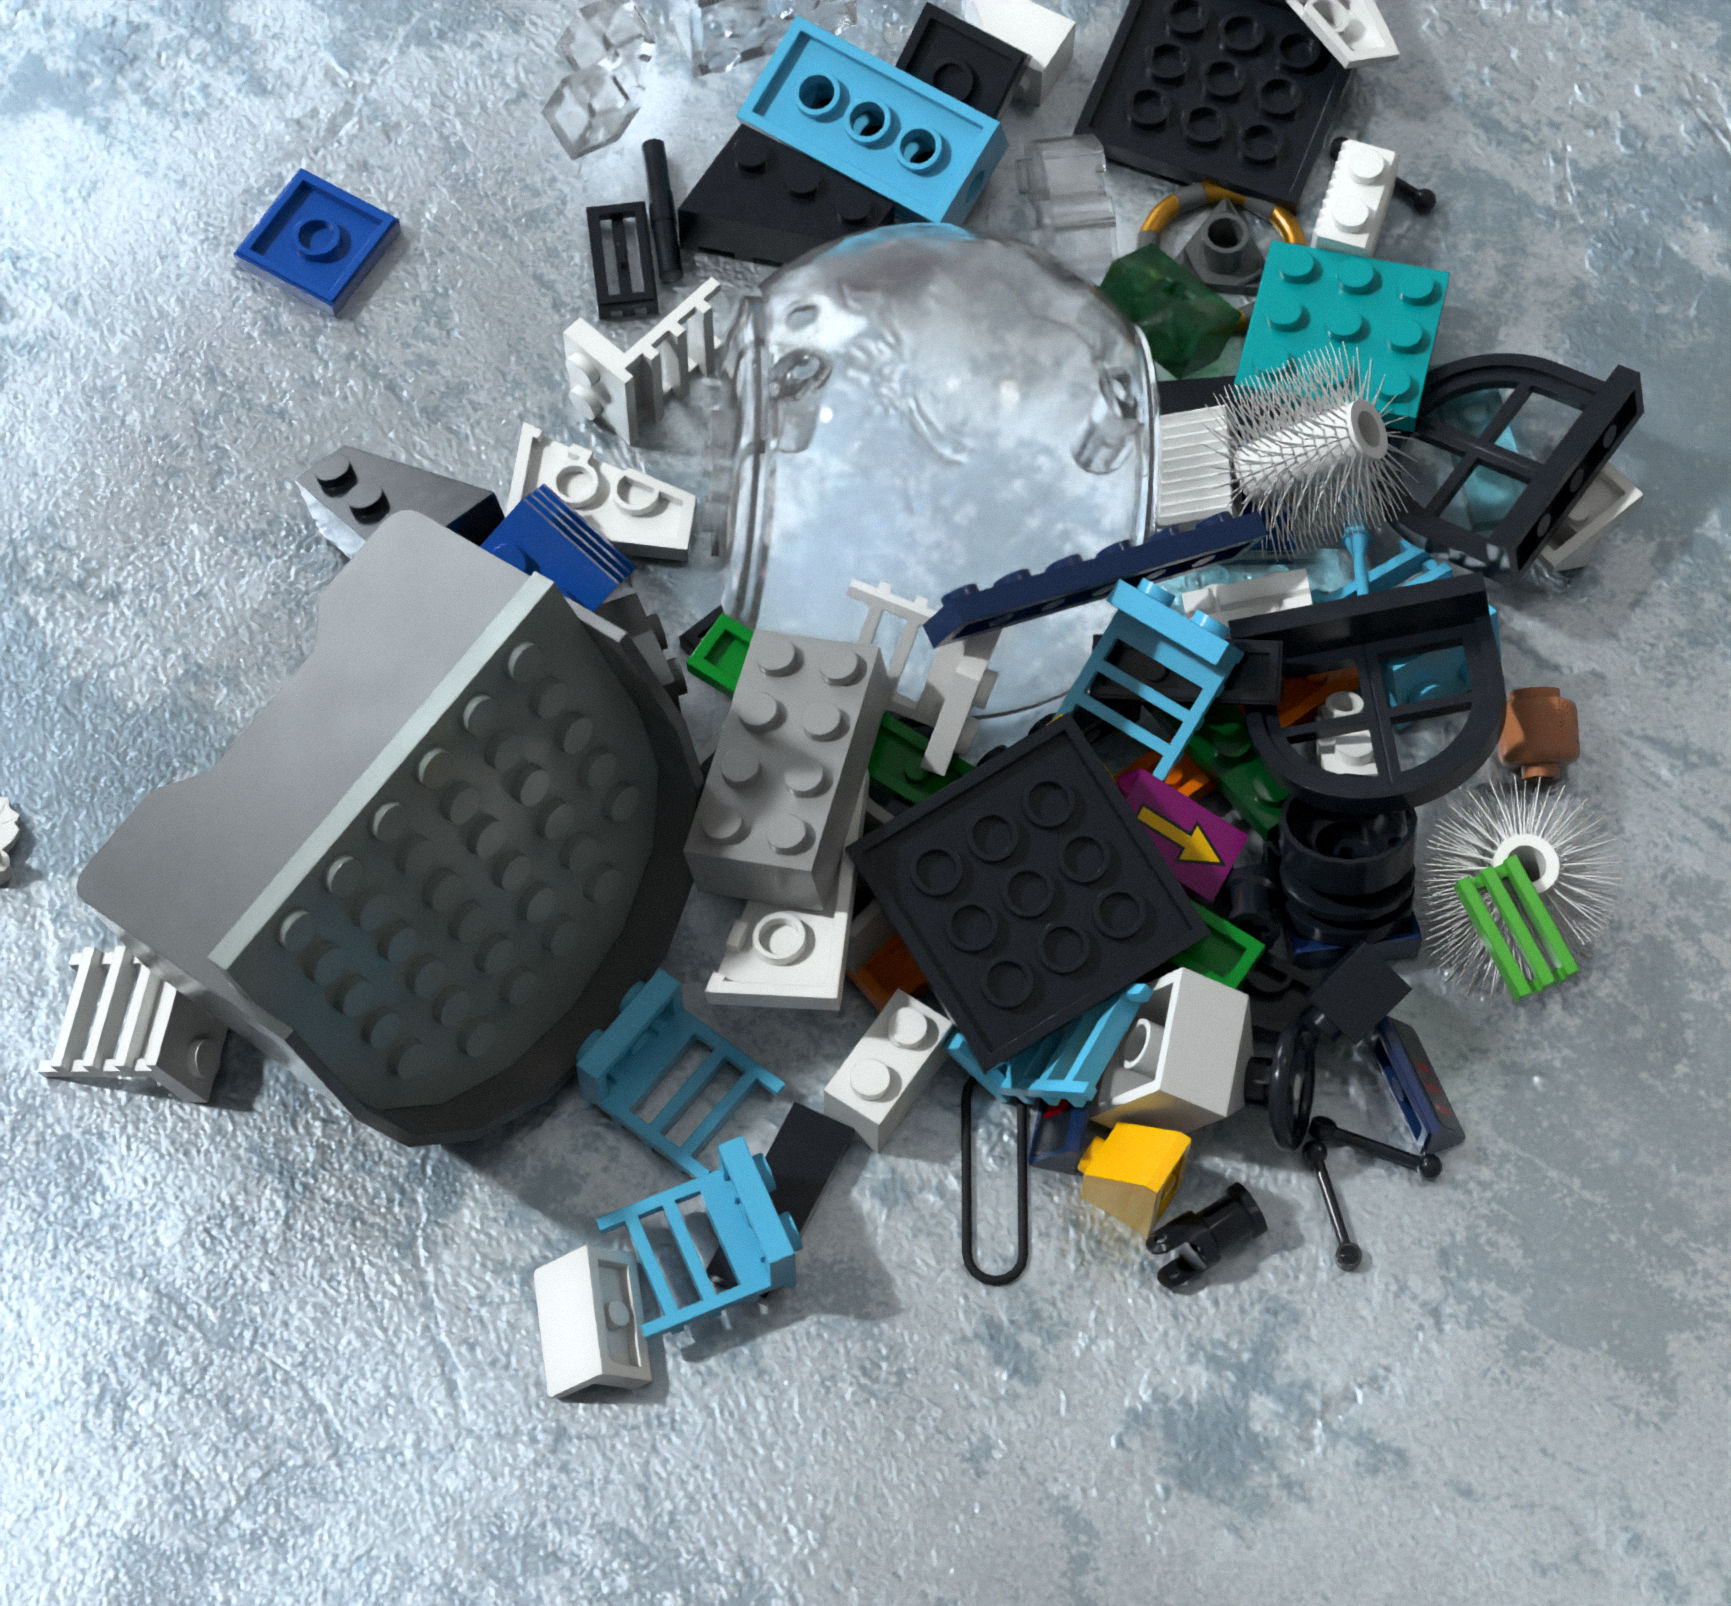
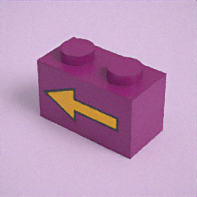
[1116,769,1249,904]

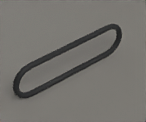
[961,1076,1028,1286]

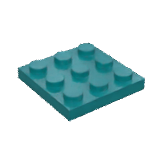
[1233,240,1450,432]

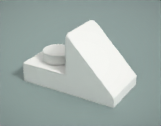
[1537,461,1644,572]

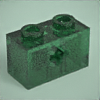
[1089,243,1242,380]

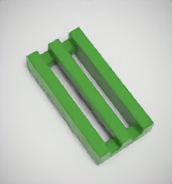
[1454,854,1580,1003]

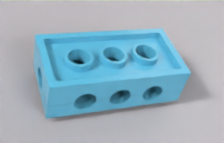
[736,15,1009,246]

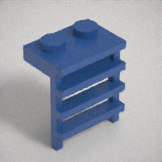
[480,483,637,612]

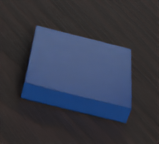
[233,168,401,318]

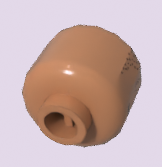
[1497,687,1580,782]

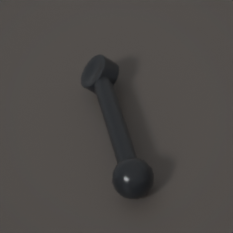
[1330,137,1436,212]
[1308,1116,1442,1180]
[1302,1140,1362,1271]

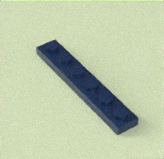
[923,511,1269,649]

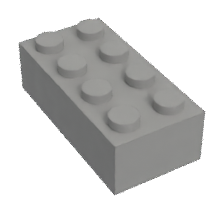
[683,629,891,911]

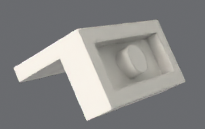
[534,1245,652,1398]

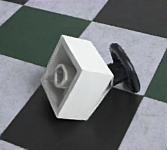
[1088,967,1315,1153]

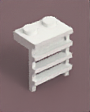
[563,277,723,446]
[846,579,1002,776]
[37,946,228,1103]

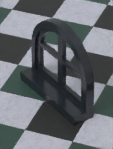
[1368,353,1644,589]
[1228,571,1507,815]

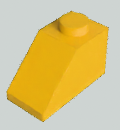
[1077,1122,1192,1237]

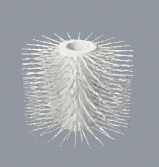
[1200,341,1419,562]
[1413,775,1624,1006]

